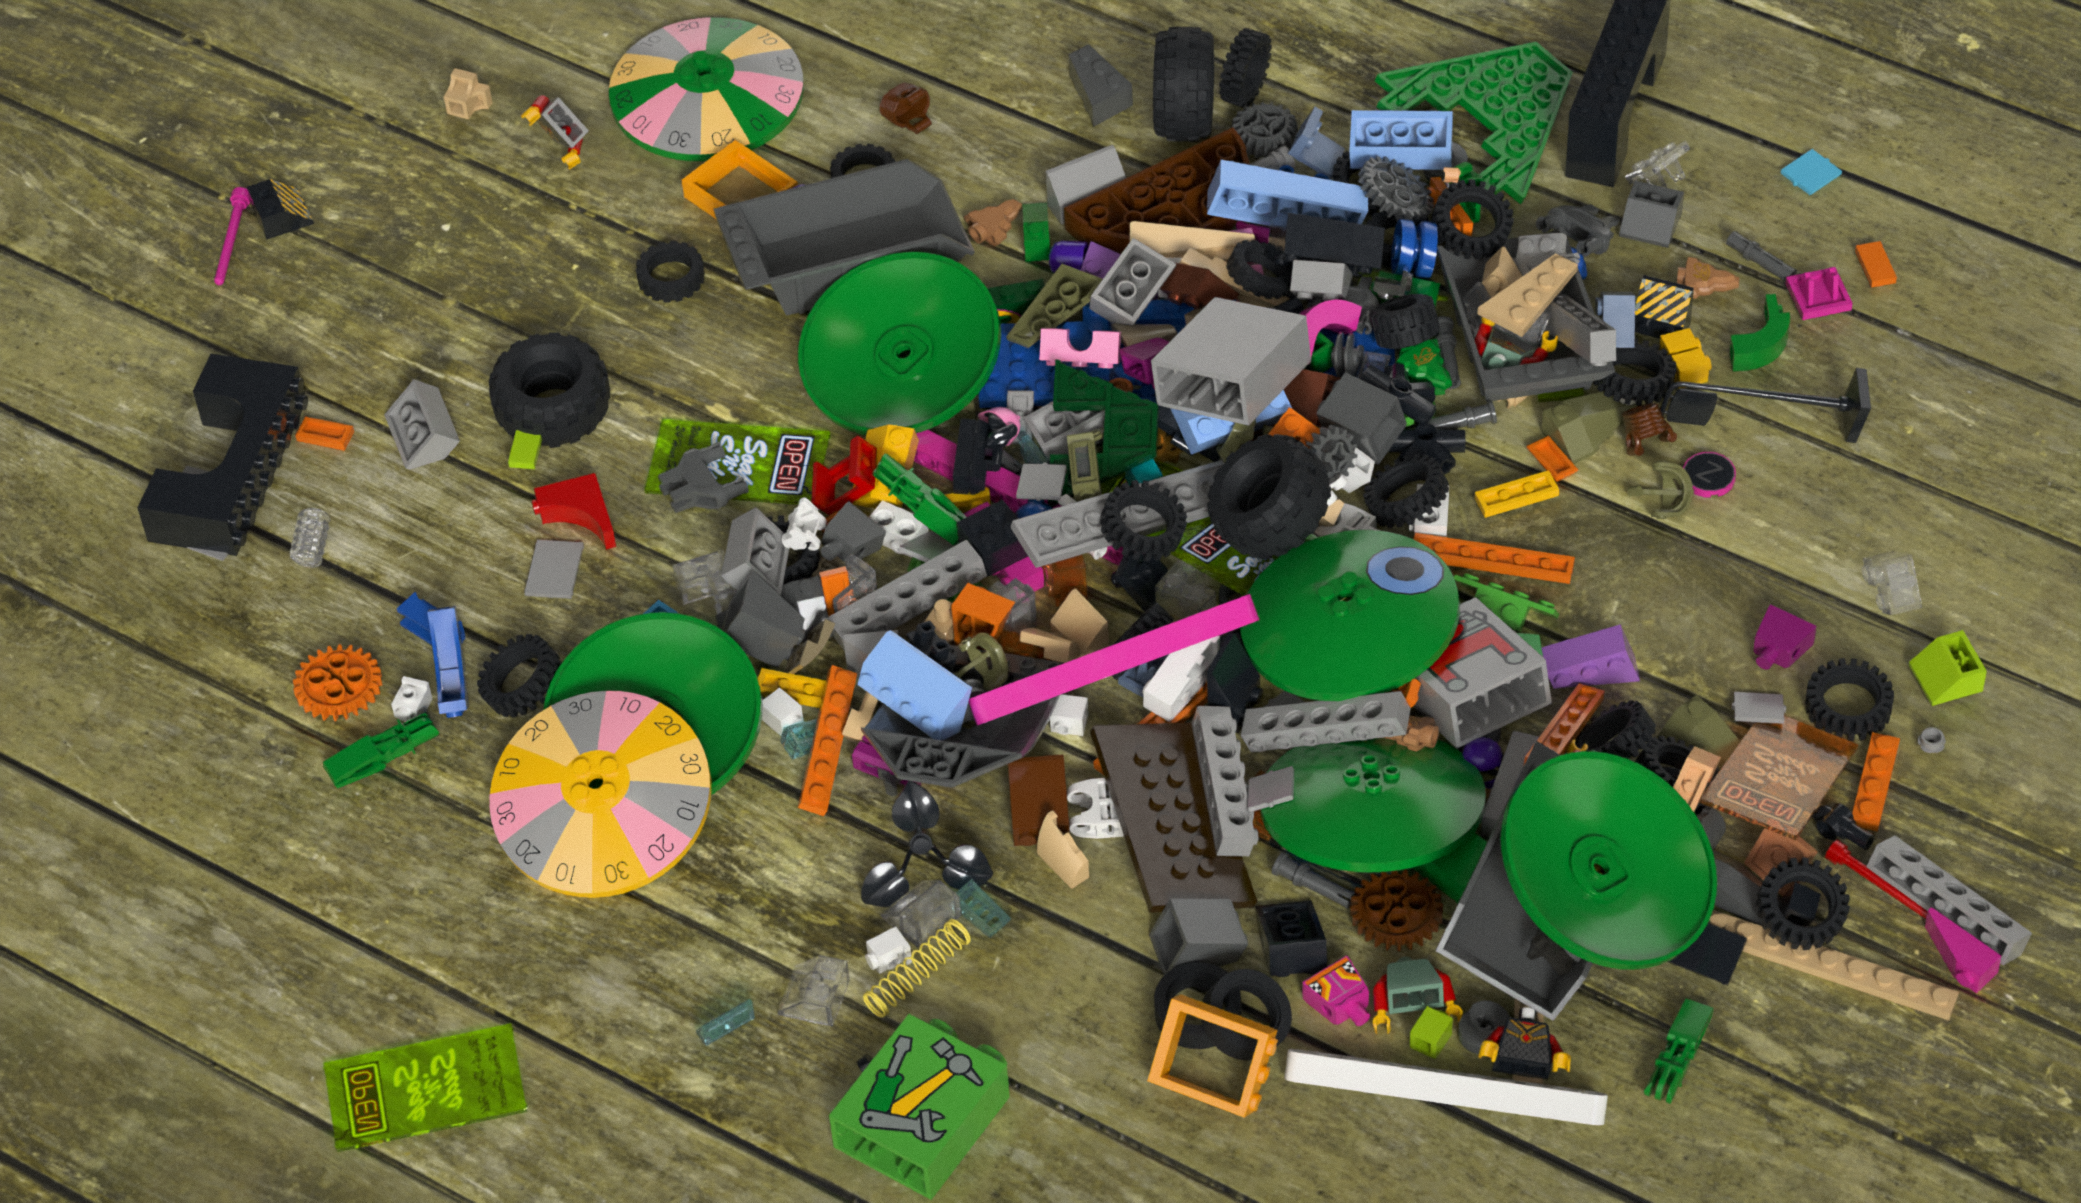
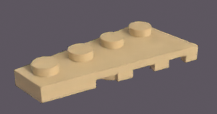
[1478,253,1578,337]

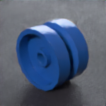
[1391,219,1438,278]

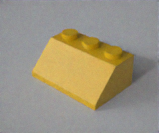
[852,424,919,509]

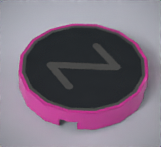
[1683,452,1736,498]

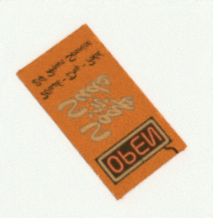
[1699,716,1859,840]

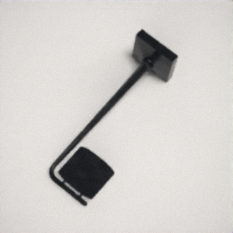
[1660,368,1871,443]

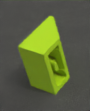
[1909,630,1987,706]

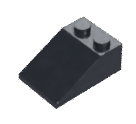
[1207,632,1263,733]
[1255,900,1327,977]

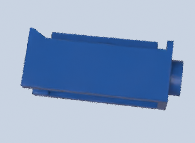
[397,592,466,645]

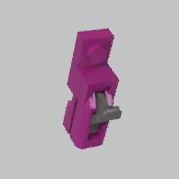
[852,735,921,796]

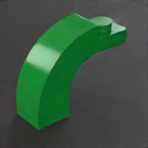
[1729,294,1790,372]

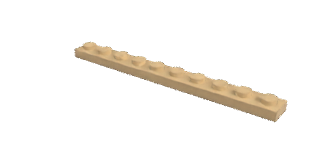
[1708,910,1959,1021]

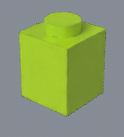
[1410,1006,1453,1060]

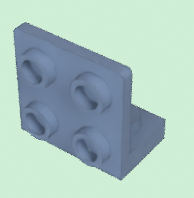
[1288,107,1345,179]

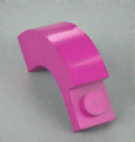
[1299,300,1362,364]

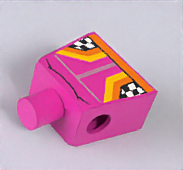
[1302,956,1370,1026]

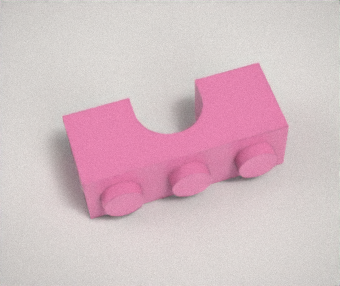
[1040,328,1121,368]

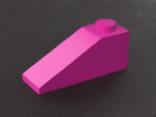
[1925,907,2001,993]

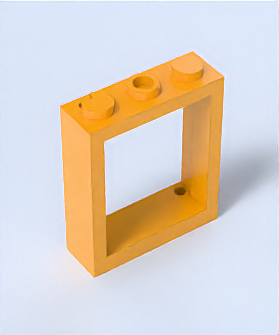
[682,140,798,219]
[1148,994,1278,1117]

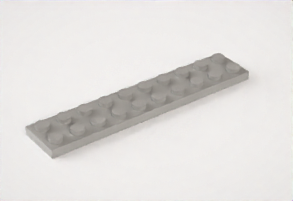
[1010,460,1224,568]

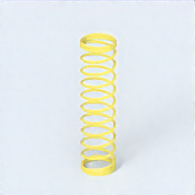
[863,919,971,1018]

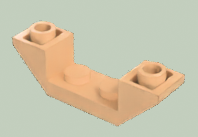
[1673,746,1721,812]

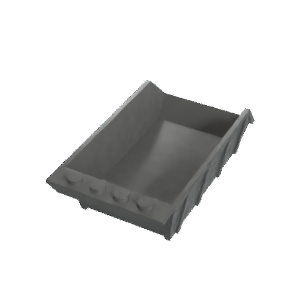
[714,159,975,316]
[1436,228,1615,403]
[1435,741,1593,1021]

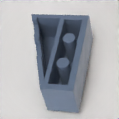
[1595,292,1635,348]

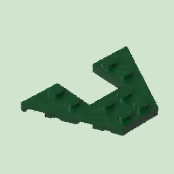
[1048,359,1159,507]

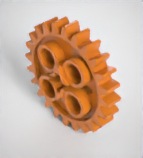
[293,644,383,721]

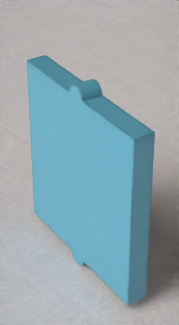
[1781,149,1842,195]

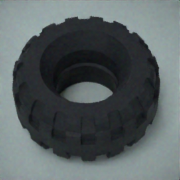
[1153,27,1214,142]
[489,332,610,448]
[1207,434,1331,559]

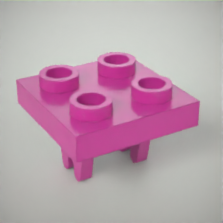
[1785,267,1853,320]

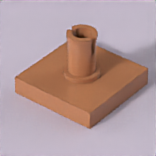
[1744,821,1818,896]

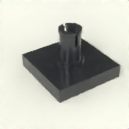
[1111,551,1169,612]

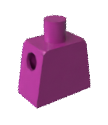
[1119,337,1169,384]
[1753,604,1817,670]

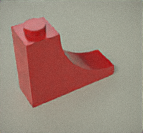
[531,473,616,550]

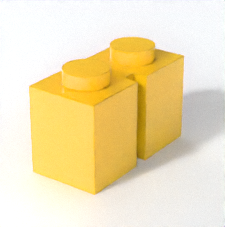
[1659,328,1712,389]

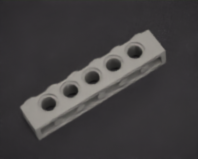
[827,539,987,651]
[1241,691,1411,752]
[1192,706,1258,856]
[1867,836,2032,965]

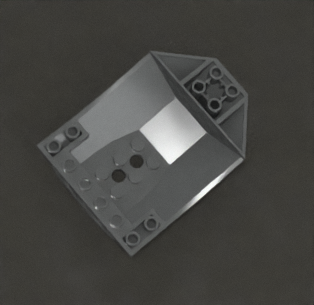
[861,645,1063,788]

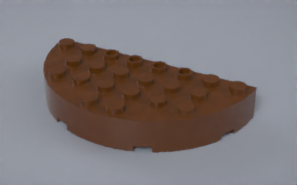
[1064,127,1249,254]

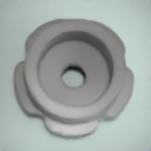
[1918,727,1946,753]

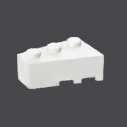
[1142,635,1220,722]

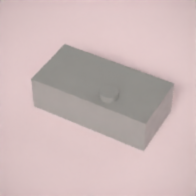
[1481,731,1567,838]

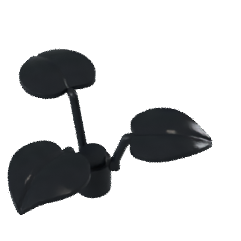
[861,781,993,907]

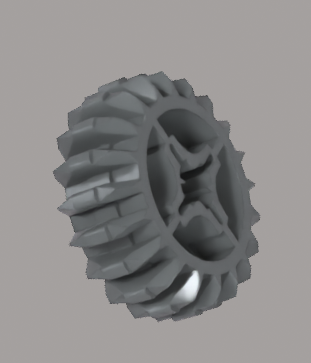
[1232,101,1298,160]

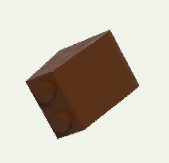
[1008,754,1070,846]

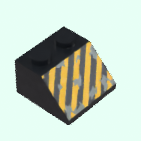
[246,179,314,240]
[1635,275,1694,339]

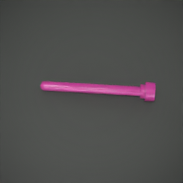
[214,187,250,285]

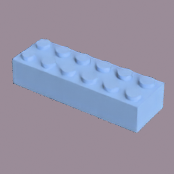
[1207,160,1368,226]

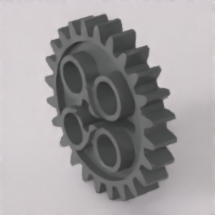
[1358,156,1434,224]

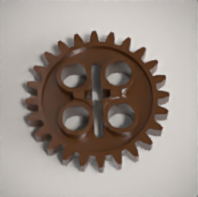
[1350,869,1443,952]

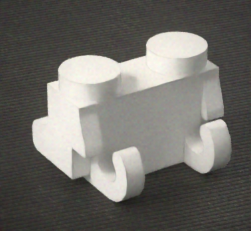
[782,498,827,551]

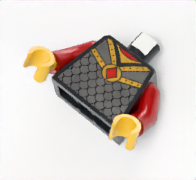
[1478,1008,1571,1080]

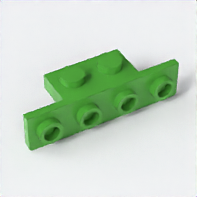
[1454,573,1559,633]

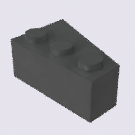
[1069,44,1133,127]

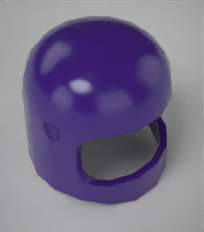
[1049,240,1089,274]
[1462,737,1503,789]

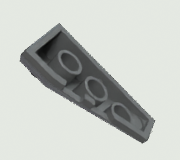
[715,576,832,642]
[1713,850,1782,929]

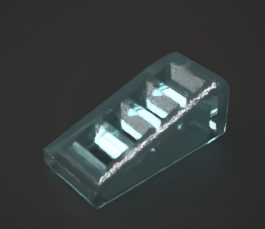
[1018,430,1050,464]
[781,718,818,759]
[949,879,1011,938]

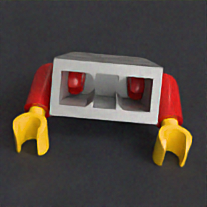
[521,95,589,170]

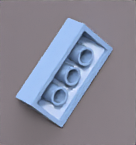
[1349,110,1453,170]
[1170,390,1292,455]
[857,630,972,740]

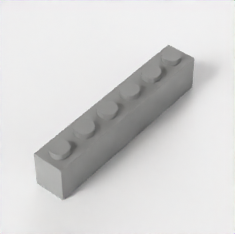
[1541,294,1616,366]

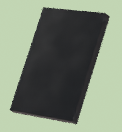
[1667,923,1748,986]

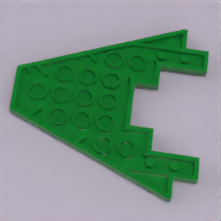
[1375,42,1573,205]

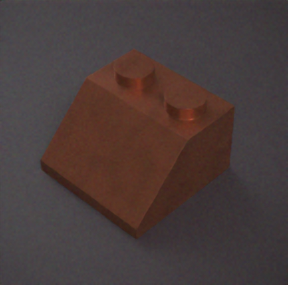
[1160,262,1239,309]

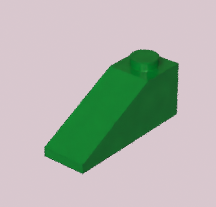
[1022,202,1050,262]

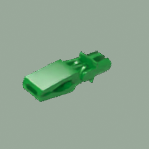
[872,453,966,545]
[323,712,439,789]
[1644,998,1713,1104]

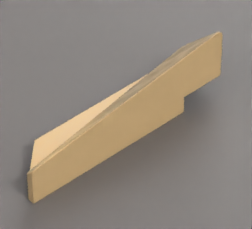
[1130,221,1255,262]
[1180,248,1290,308]

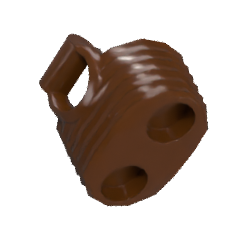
[880,82,932,134]
[1621,403,1677,456]

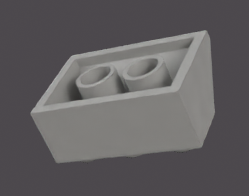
[1046,144,1126,225]
[1089,238,1176,325]
[384,380,460,470]
[1024,401,1105,464]
[721,507,789,595]

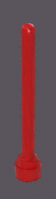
[1825,840,1928,919]

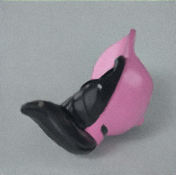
[978,407,1021,447]

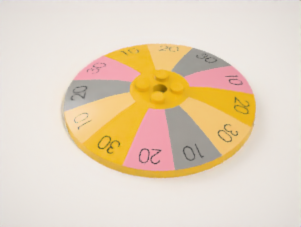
[489,691,712,898]

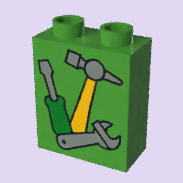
[829,1014,1010,1200]

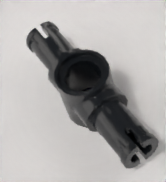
[1796,796,1875,851]

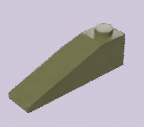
[1006,264,1103,348]
[1542,391,1643,464]
[1656,695,1771,793]

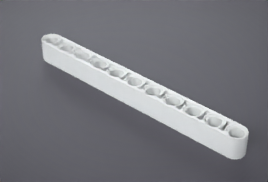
[1284,1049,1608,1125]

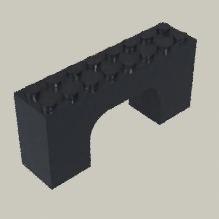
[1565,0,1671,188]
[137,353,308,556]

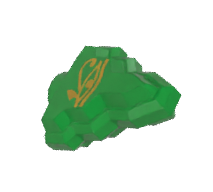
[1396,340,1452,390]

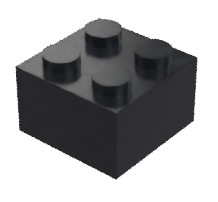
[956,499,1028,578]

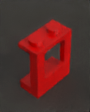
[811,436,877,515]

